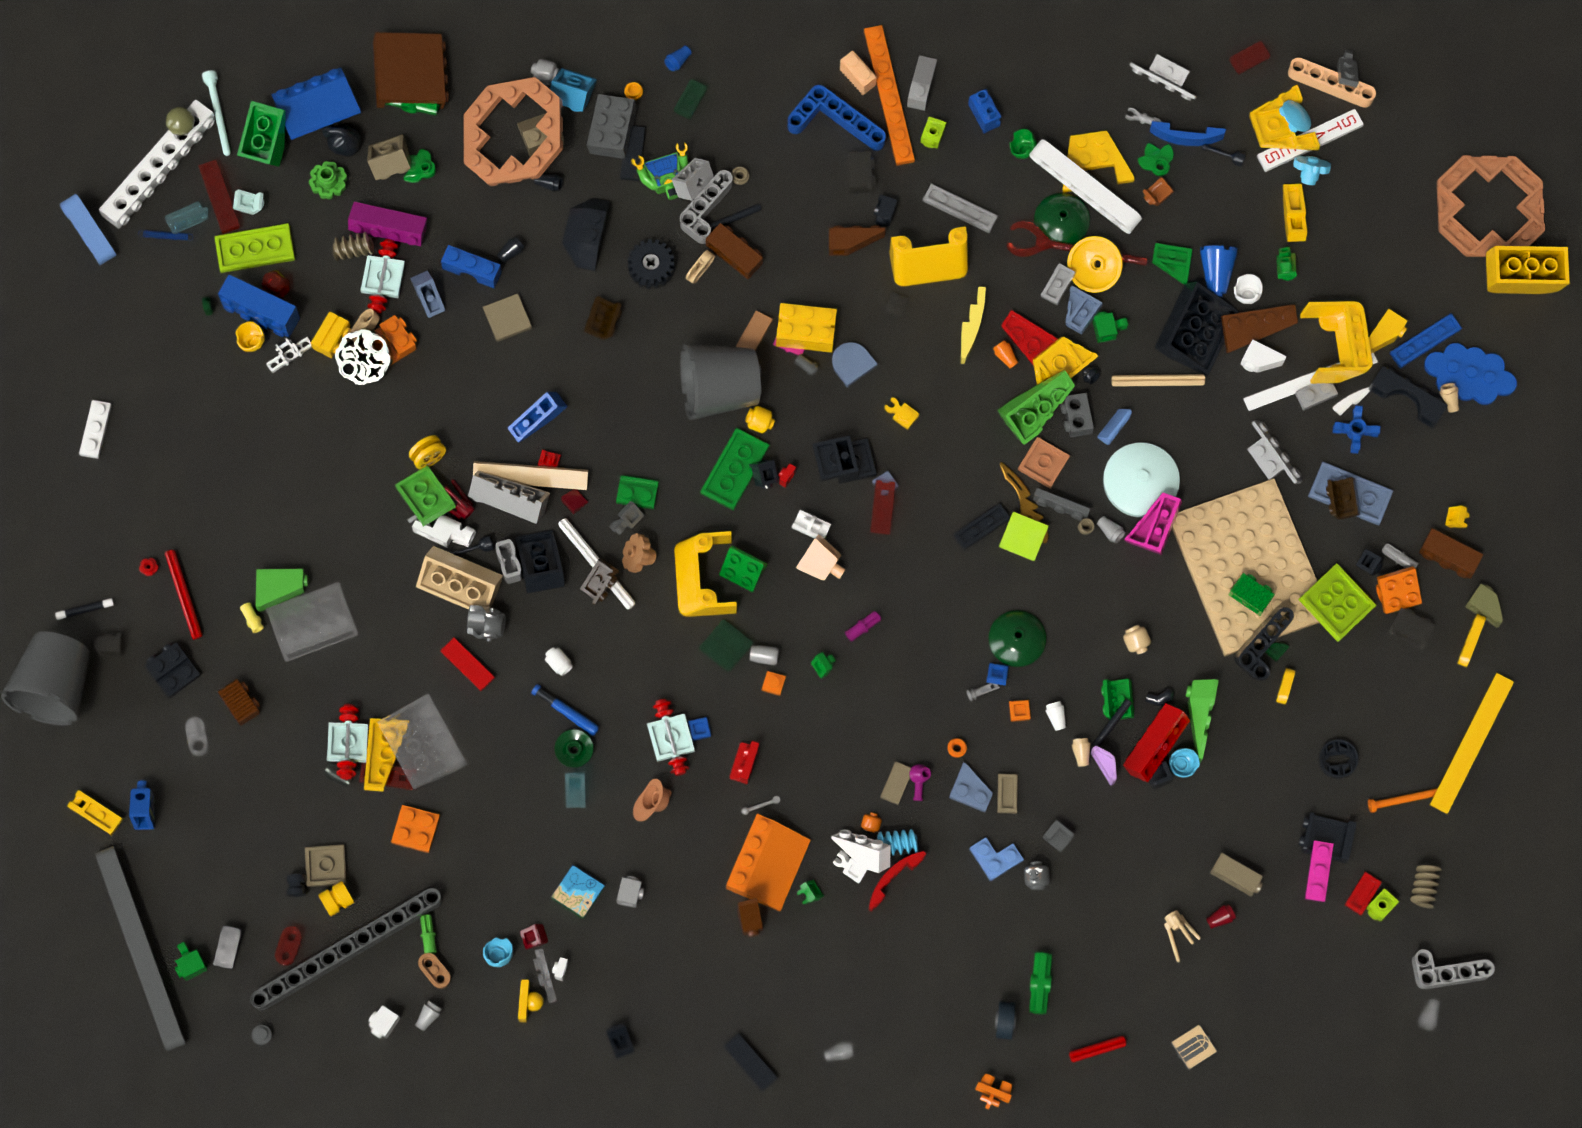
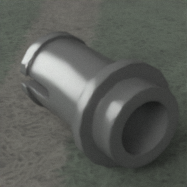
[794,354,819,376]

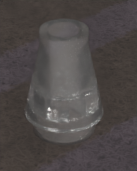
[1418,999,1440,1030]
[824,1040,854,1062]

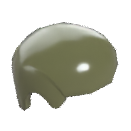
[166,107,195,136]

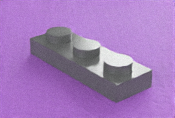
[1033,488,1090,521]

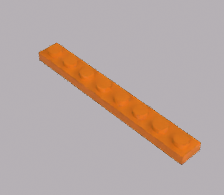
[864,25,915,166]

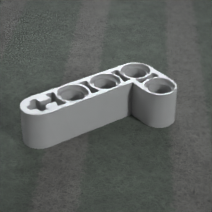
[680,170,733,244]
[1412,949,1495,989]

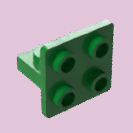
[719,546,767,592]

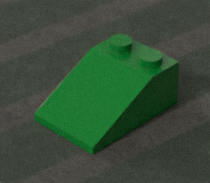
[237,101,286,167]

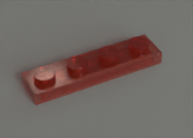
[198,160,240,234]

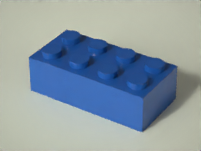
[218,275,300,338]

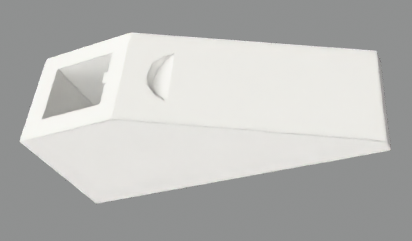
[831,830,891,873]

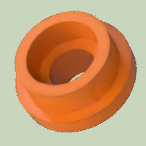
[947,738,967,758]

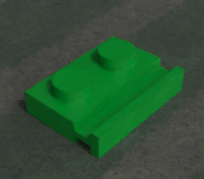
[616,475,659,509]

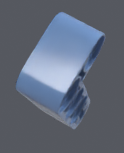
[60,194,116,265]

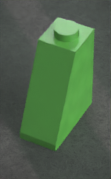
[256,569,308,612]

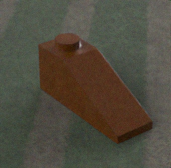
[737,898,763,938]

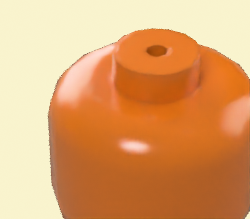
[861,812,882,833]

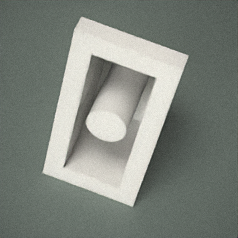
[1240,340,1287,373]

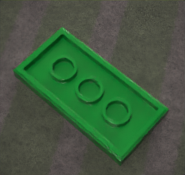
[700,428,770,511]

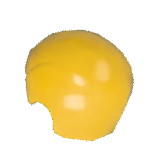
[235,321,265,352]

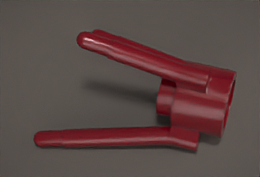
[444,480,475,519]

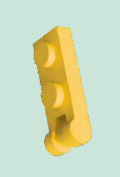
[67,790,123,836]

